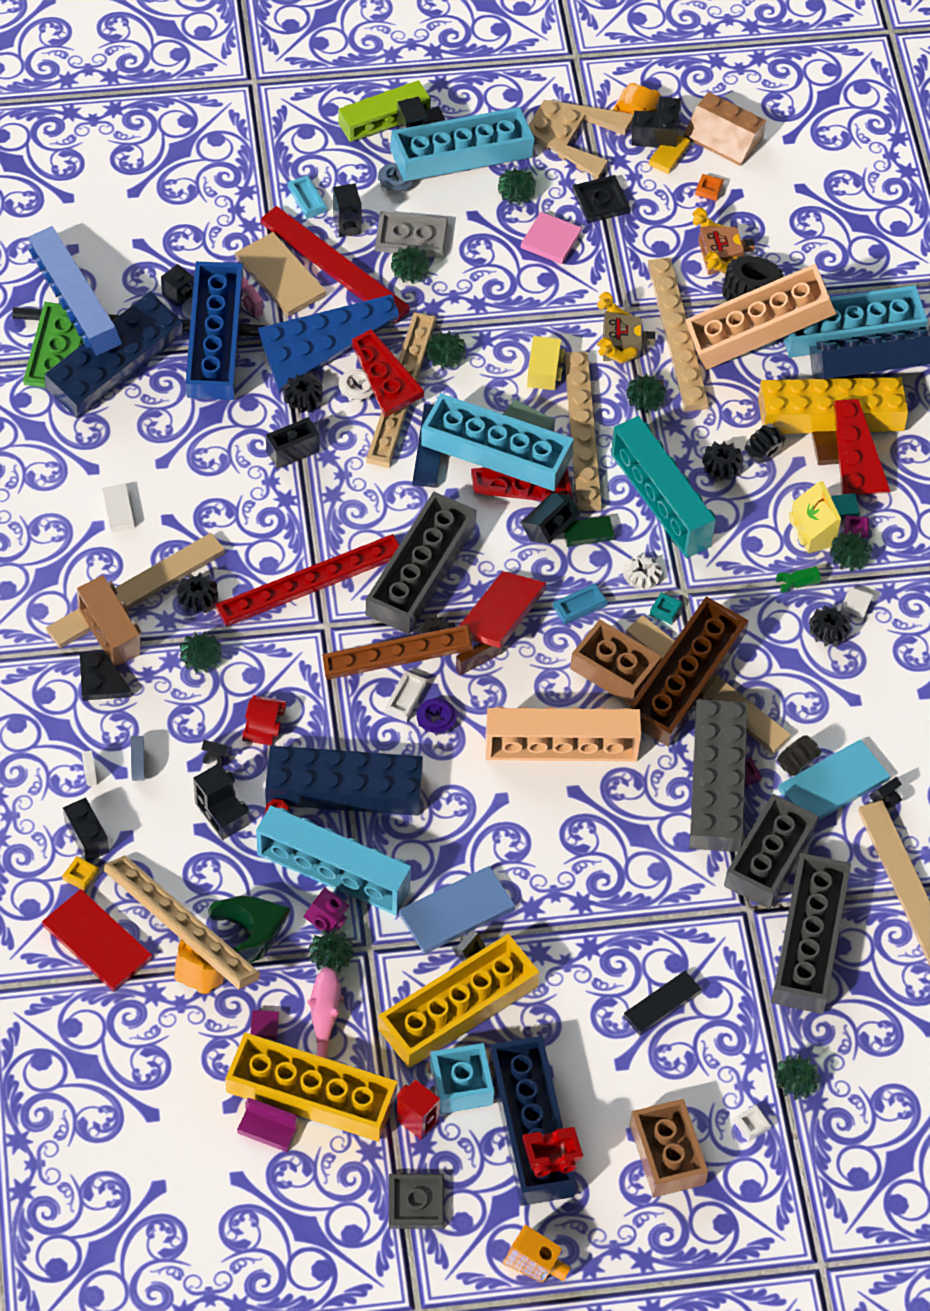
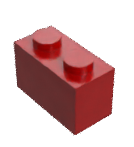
[396,1079,440,1140]

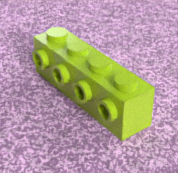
[338,80,431,142]

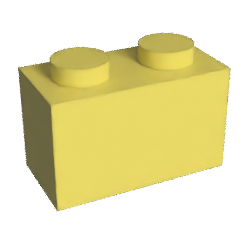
[527,336,565,390]

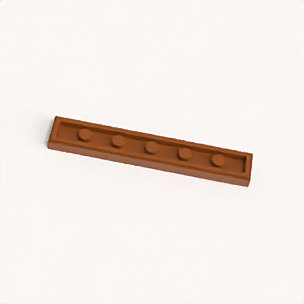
[322,624,473,680]

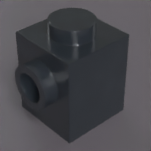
[161,264,194,307]

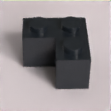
[397,96,446,129]
[632,97,681,148]
[193,763,250,840]

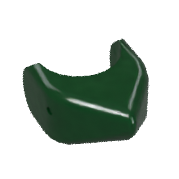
[208,895,291,963]

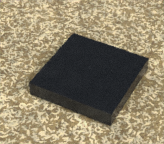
[572,175,631,224]

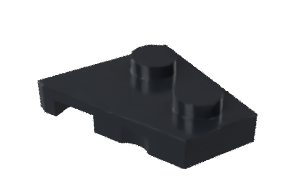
[80,651,131,701]

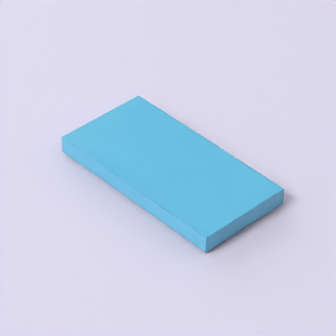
[778,739,890,821]

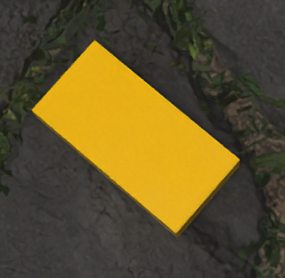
[649,135,690,174]

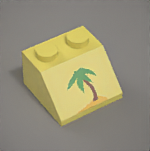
[789,481,841,553]

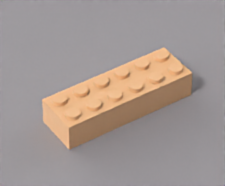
[686,264,836,370]
[485,706,641,762]

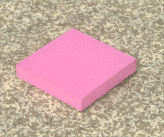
[521,212,582,264]

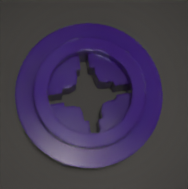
[416,698,457,736]

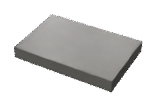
[375,211,448,258]

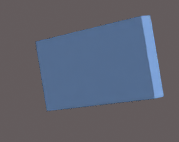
[398,866,515,955]

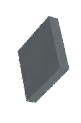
[389,1174,444,1229]

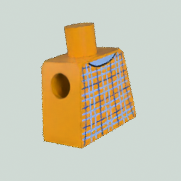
[502,1225,571,1282]

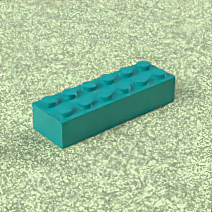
[611,415,716,559]

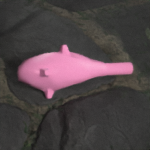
[307,967,344,1058]

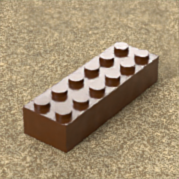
[629,596,749,747]

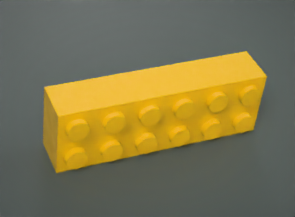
[758,377,908,434]
[378,933,540,1069]
[225,1032,397,1142]

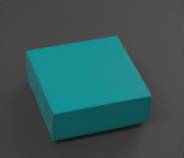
[831,493,860,519]
[649,592,683,624]

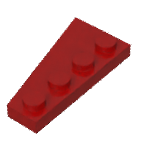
[352,329,424,418]
[833,399,891,495]
[471,467,573,501]

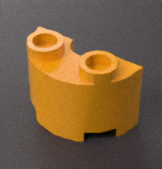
[613,83,661,114]
[174,939,224,994]

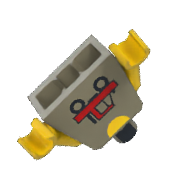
[597,292,656,364]

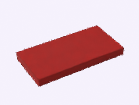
[459,571,546,648]
[42,889,153,992]

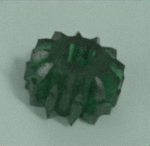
[498,167,536,205]
[391,245,430,284]
[426,330,466,370]
[626,372,667,414]
[830,530,872,572]
[180,631,222,674]
[309,928,354,973]
[774,1053,820,1100]

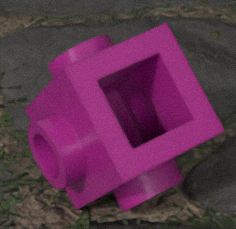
[303,887,350,935]

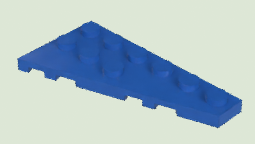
[258,294,399,393]

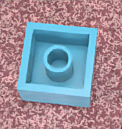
[430,1043,494,1114]

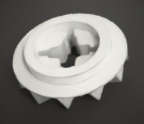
[339,369,374,402]
[623,553,662,589]

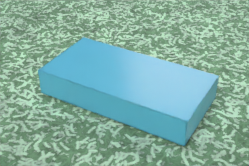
[287,175,327,219]

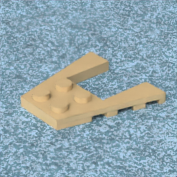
[528,100,634,180]

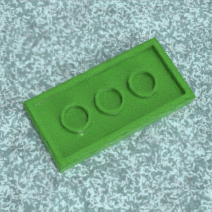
[23,301,83,388]

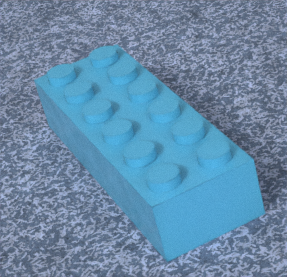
[390,107,535,182]
[783,285,928,358]
[421,393,574,491]
[256,805,411,916]

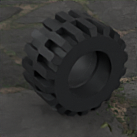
[722,255,784,301]

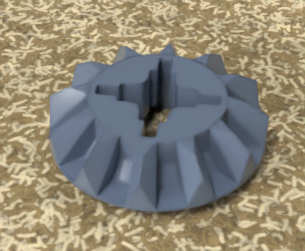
[378,163,414,193]

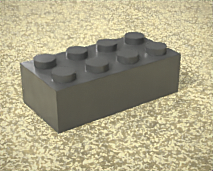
[724,794,819,909]

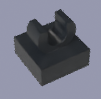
[201,740,233,766]
[869,776,902,809]
[452,931,486,962]

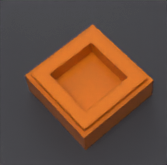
[695,174,724,201]

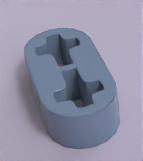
[131,736,145,781]

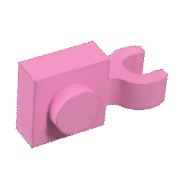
[242,278,263,318]

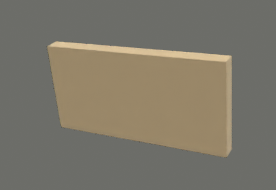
[235,232,326,317]

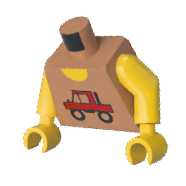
[692,207,755,275]

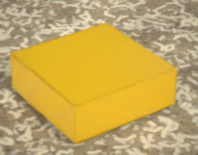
[62,856,99,891]

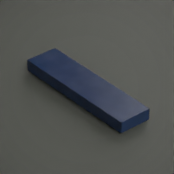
[412,404,441,488]

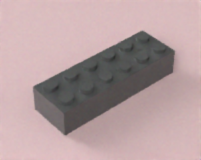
[365,491,477,634]
[689,699,747,852]
[771,853,851,1014]

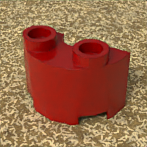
[242,695,287,746]
[522,1127,583,1177]

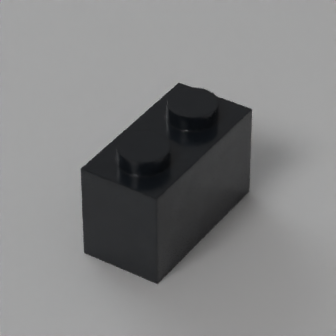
[333,183,362,237]
[266,417,320,469]
[520,493,580,544]
[62,797,109,862]

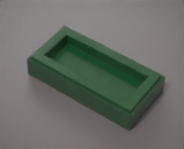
[563,516,615,547]

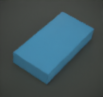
[553,583,608,625]

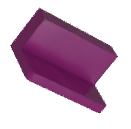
[237,1097,298,1152]

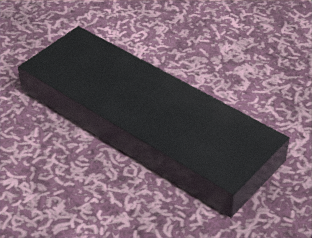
[623,971,702,1036]

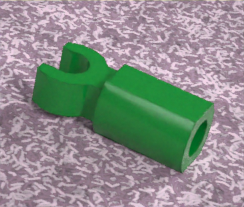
[776,566,821,593]

